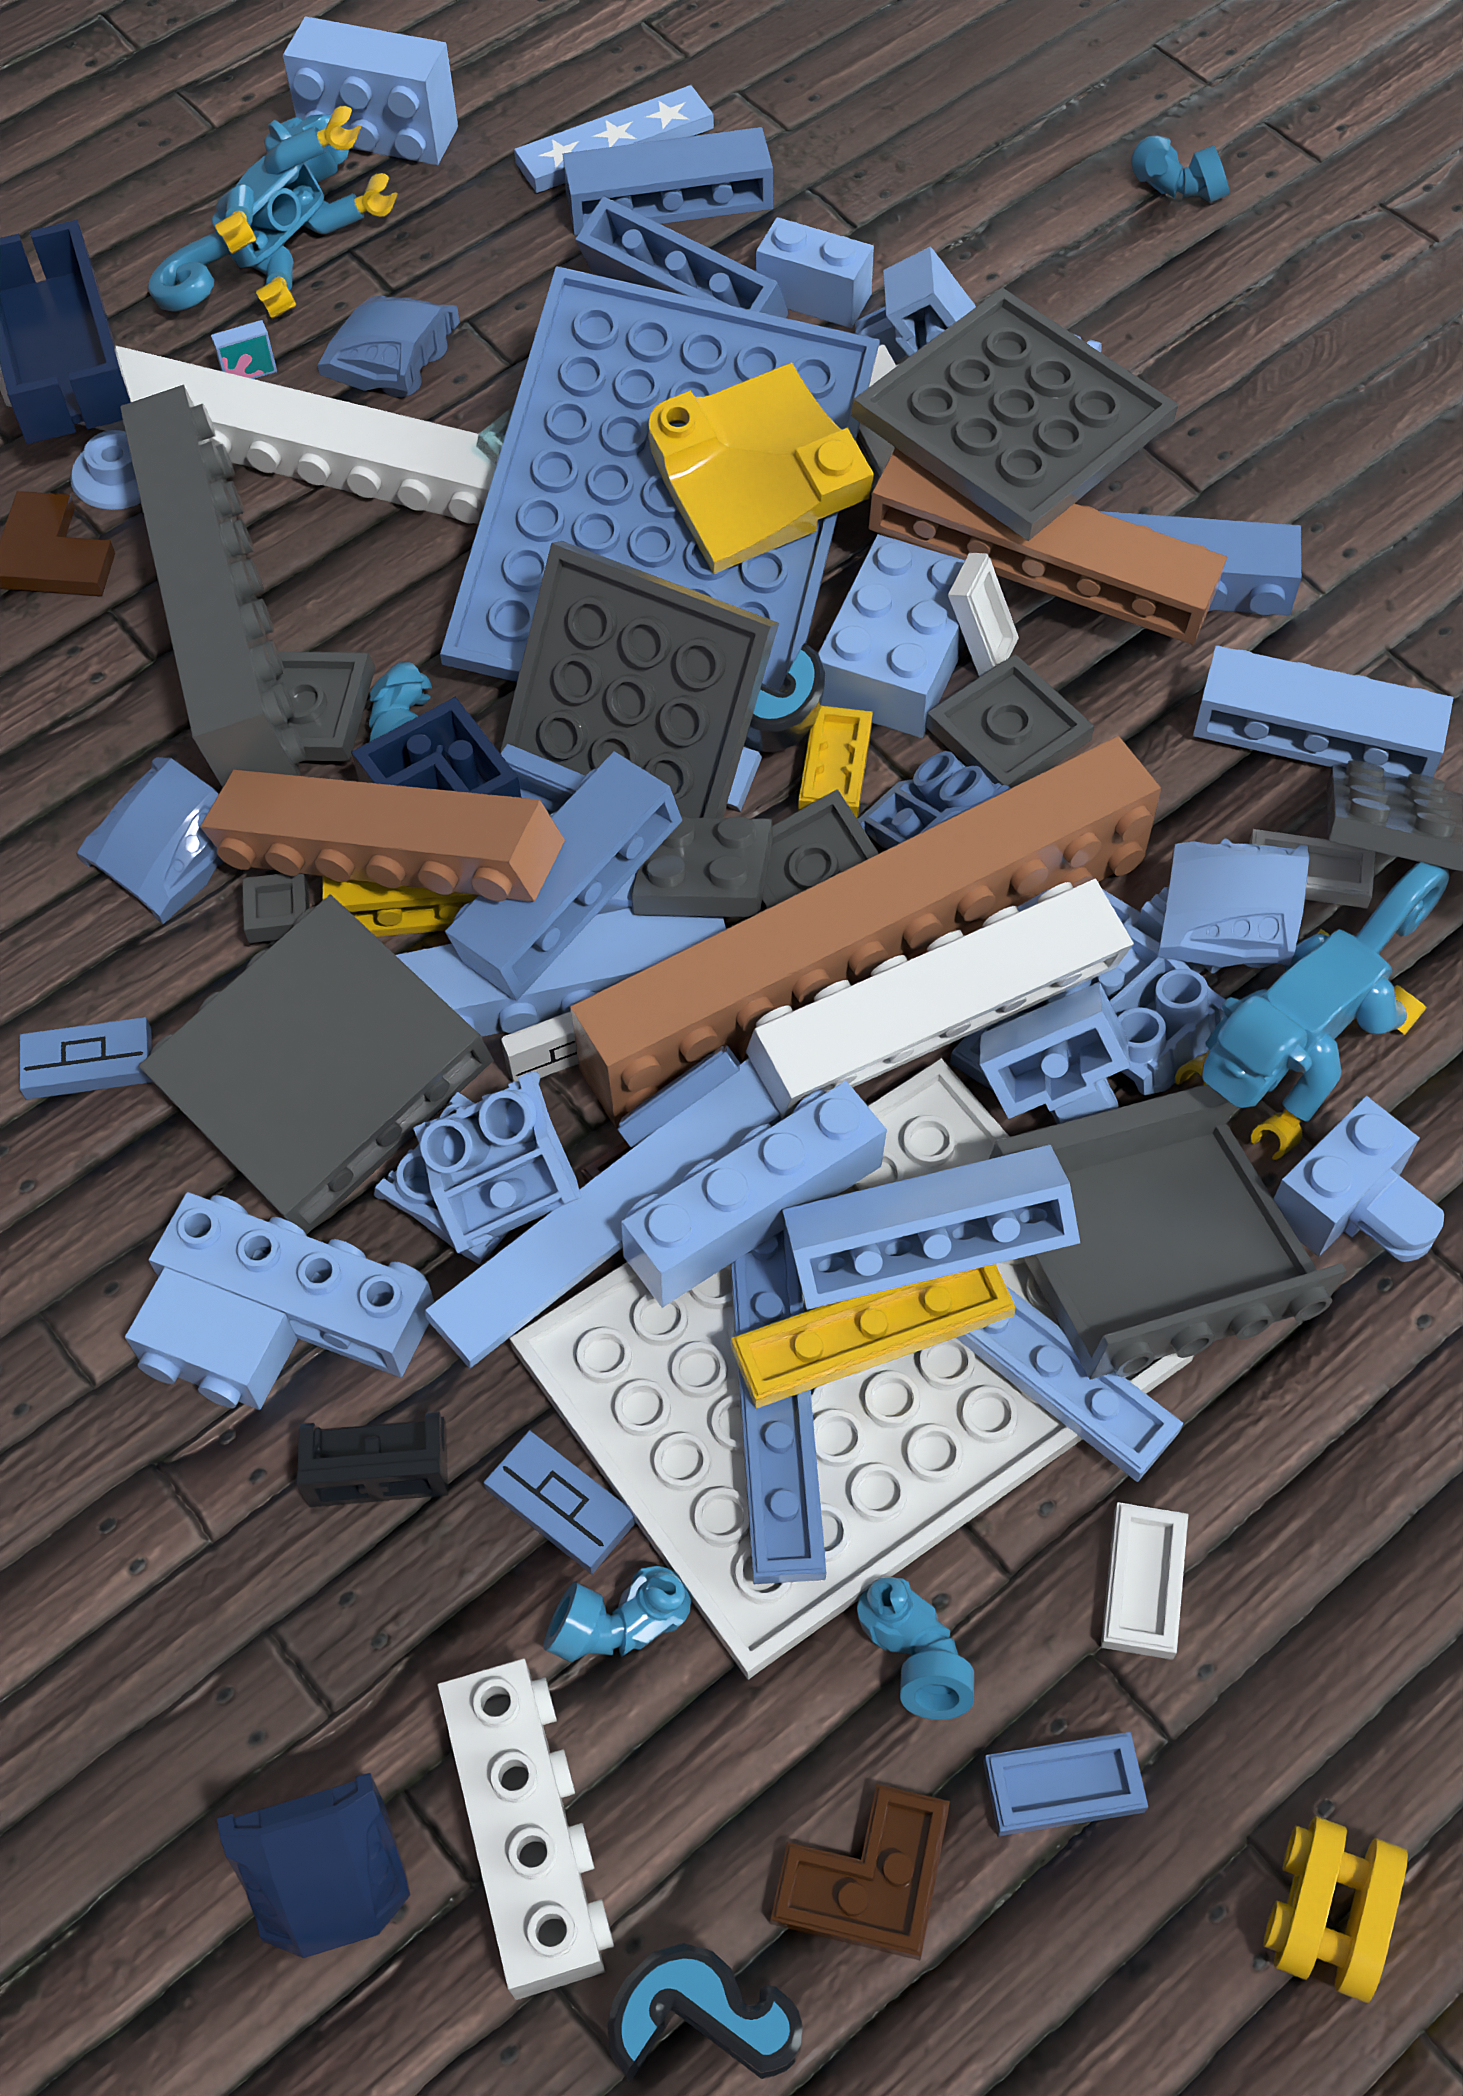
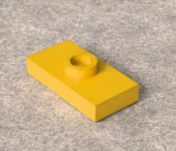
[798,706,873,819]

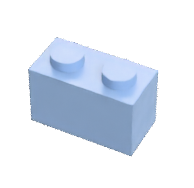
[756,217,874,328]
[125,1267,298,1410]

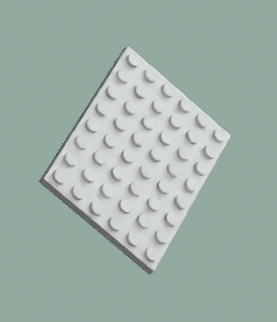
[509,1058,1194,1679]

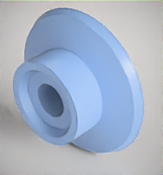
[70,430,141,510]

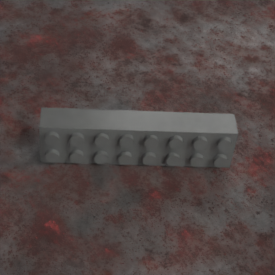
[120,384,306,788]

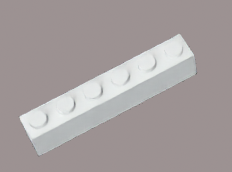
[746,878,1134,1119]

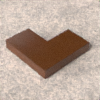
[0,491,115,596]
[770,1784,950,1961]

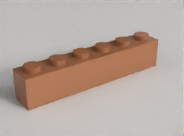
[869,447,1227,645]
[200,770,565,902]

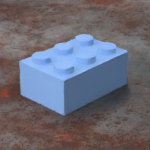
[283,16,458,165]
[818,534,966,738]

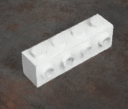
[438,1658,614,2000]

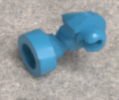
[1131,135,1230,203]
[369,662,432,742]
[543,1566,691,1662]
[857,1577,974,1720]

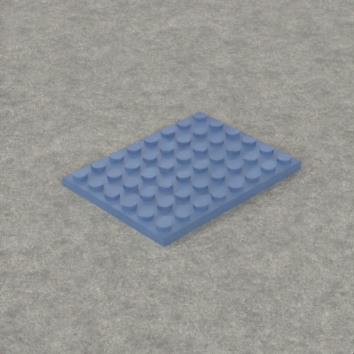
[440,266,880,691]

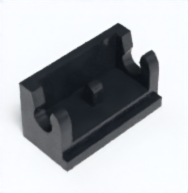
[297,1412,448,1508]

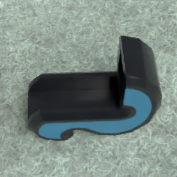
[744,643,825,753]
[607,1943,803,2082]

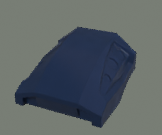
[217,1773,411,1958]

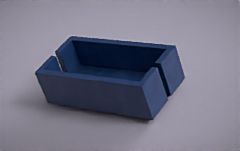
[0,219,131,444]

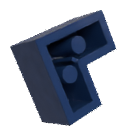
[351,696,522,798]

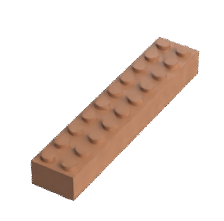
[570,736,1161,1128]

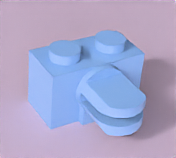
[855,246,976,362]
[980,982,1130,1124]
[1273,1096,1444,1262]

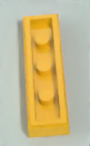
[731,1264,1016,1409]

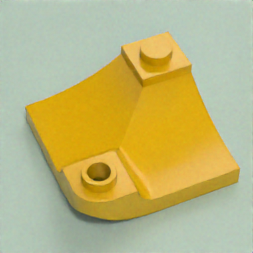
[648,362,874,574]

